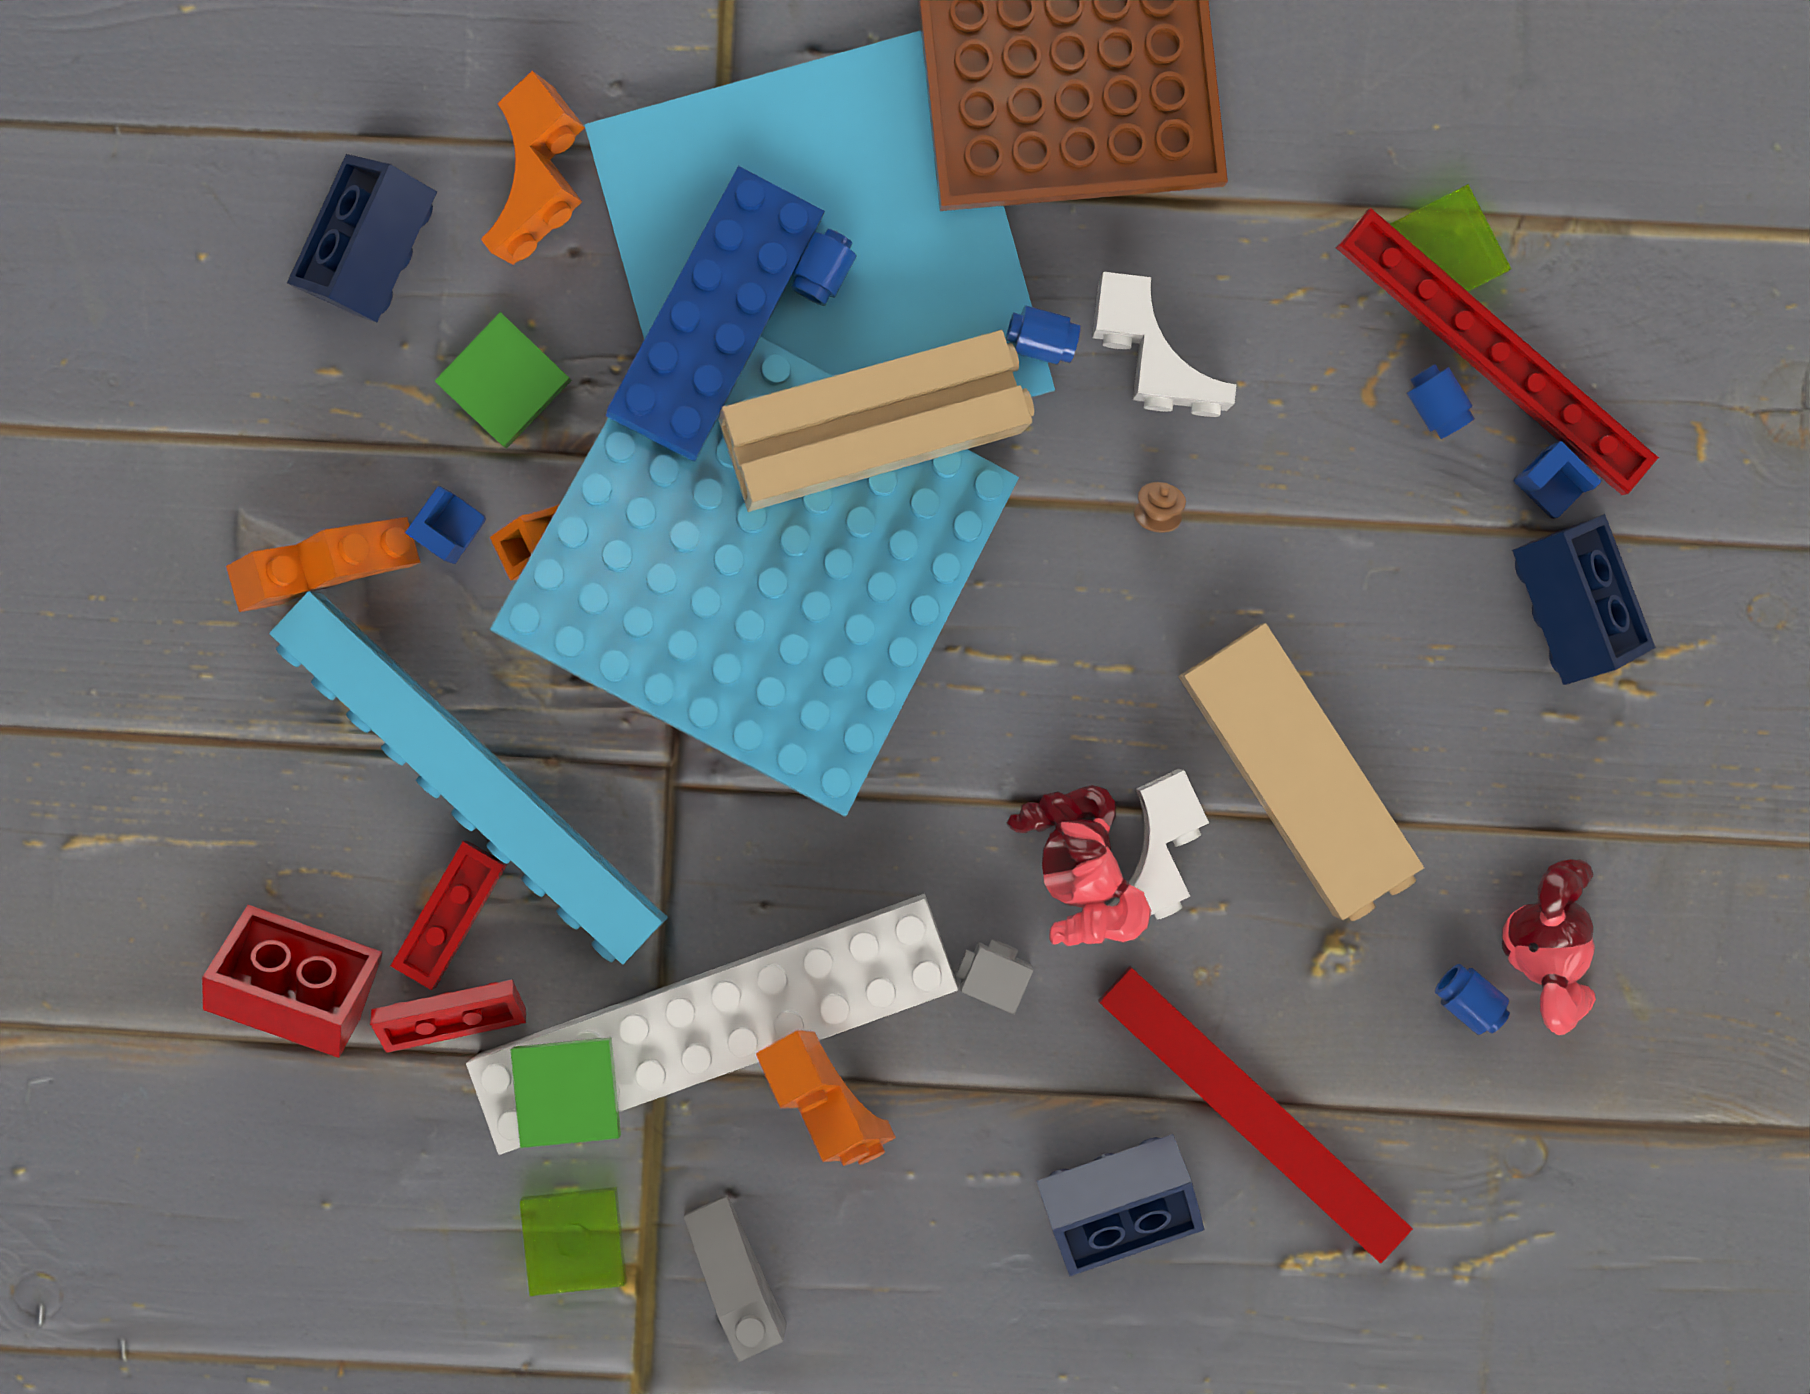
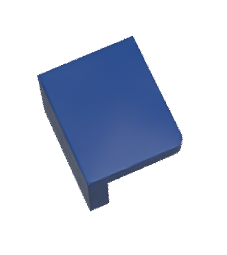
[1513,441,1601,519]
[405,486,486,564]

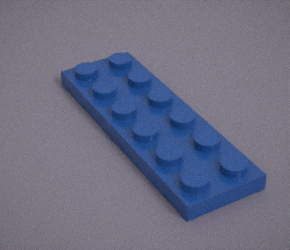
[606,166,825,462]

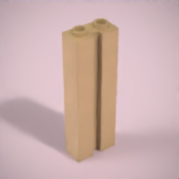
[718,330,1034,512]
[1178,623,1424,921]

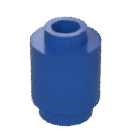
[791,229,857,306]
[1006,305,1081,365]
[1407,364,1475,439]
[1435,964,1510,1035]

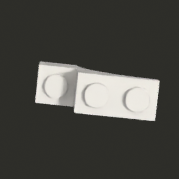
[1092,272,1237,417]
[1108,769,1209,920]

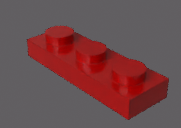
[390,840,508,990]
[370,979,526,1053]

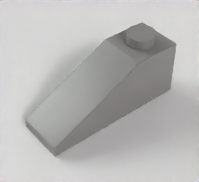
[683,1195,787,1362]

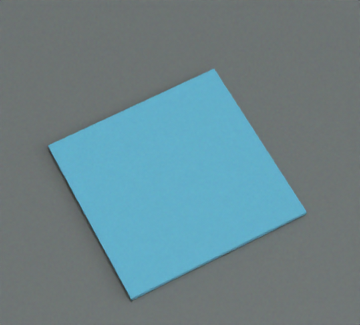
[584,30,1055,397]
[490,337,1019,817]

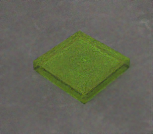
[1390,184,1511,292]
[519,1187,627,1296]

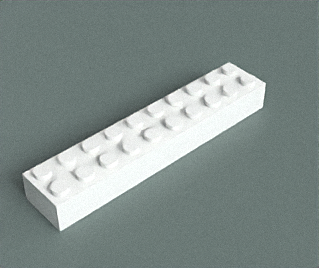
[466,893,958,1155]

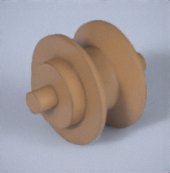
[1134,482,1186,533]

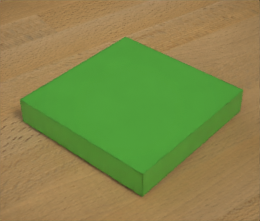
[435,312,572,449]
[511,1037,621,1148]

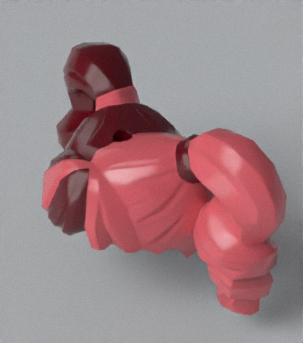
[1006,785,1152,946]
[1502,859,1596,1035]

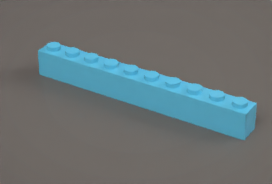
[269,591,668,965]

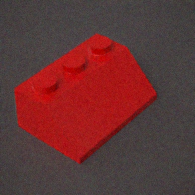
[202,905,382,1058]

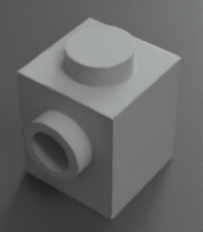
[955,939,1033,1015]

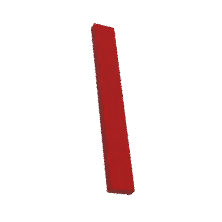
[1335,208,1659,495]
[1098,966,1413,1264]

